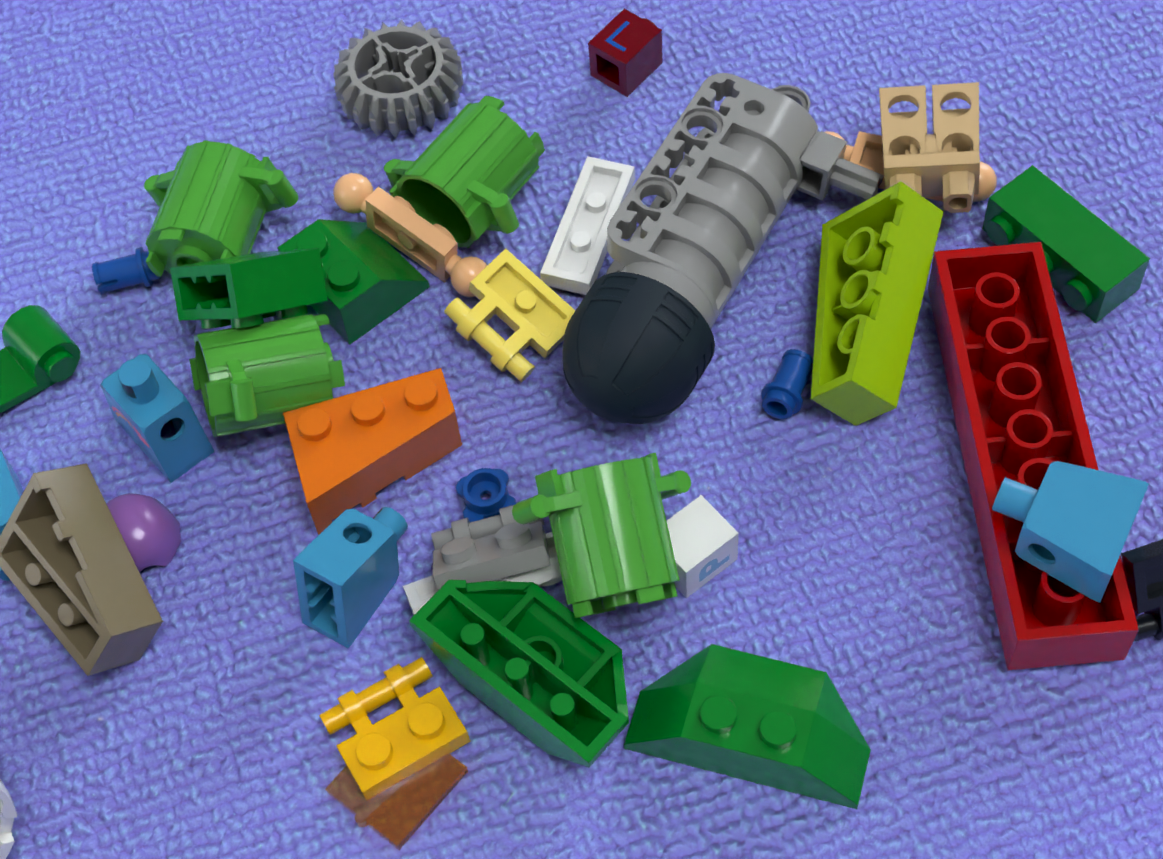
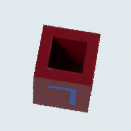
[588,8,663,97]

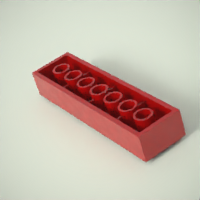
[928,242,1139,670]

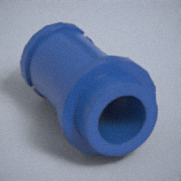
[92,247,161,295]
[761,349,813,419]

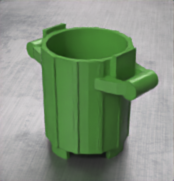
[384,96,545,248]
[144,140,299,277]
[189,314,345,437]
[512,453,691,618]

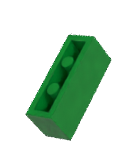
[982,165,1150,323]

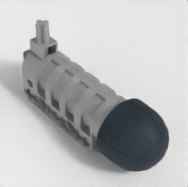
[562,73,884,424]

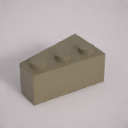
[0,463,163,676]

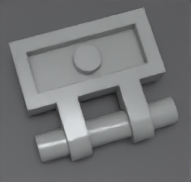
[431,504,550,590]

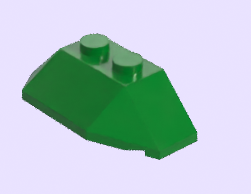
[409,579,629,768]
[624,644,871,809]

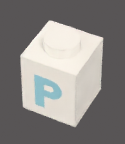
[667,495,739,598]

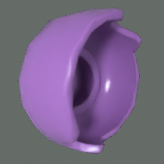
[106,493,181,573]

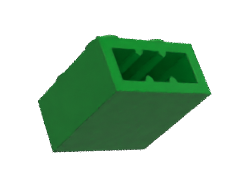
[170,248,328,329]

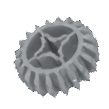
[333,19,464,139]

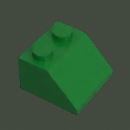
[277,219,430,345]

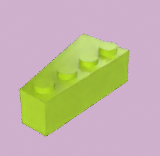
[811,181,944,426]

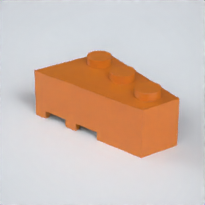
[283,368,462,535]

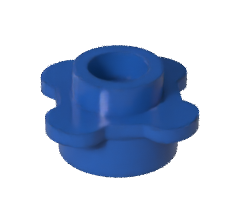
[456,468,516,522]

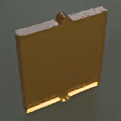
[326,753,468,850]

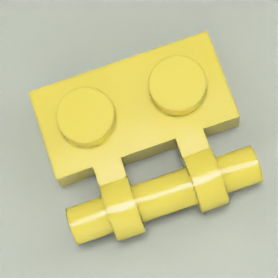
[444,248,575,382]

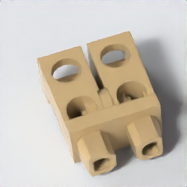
[879,82,980,213]

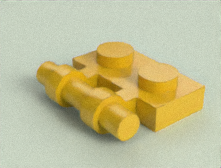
[319,657,471,802]

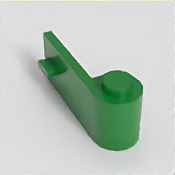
[0,305,80,413]

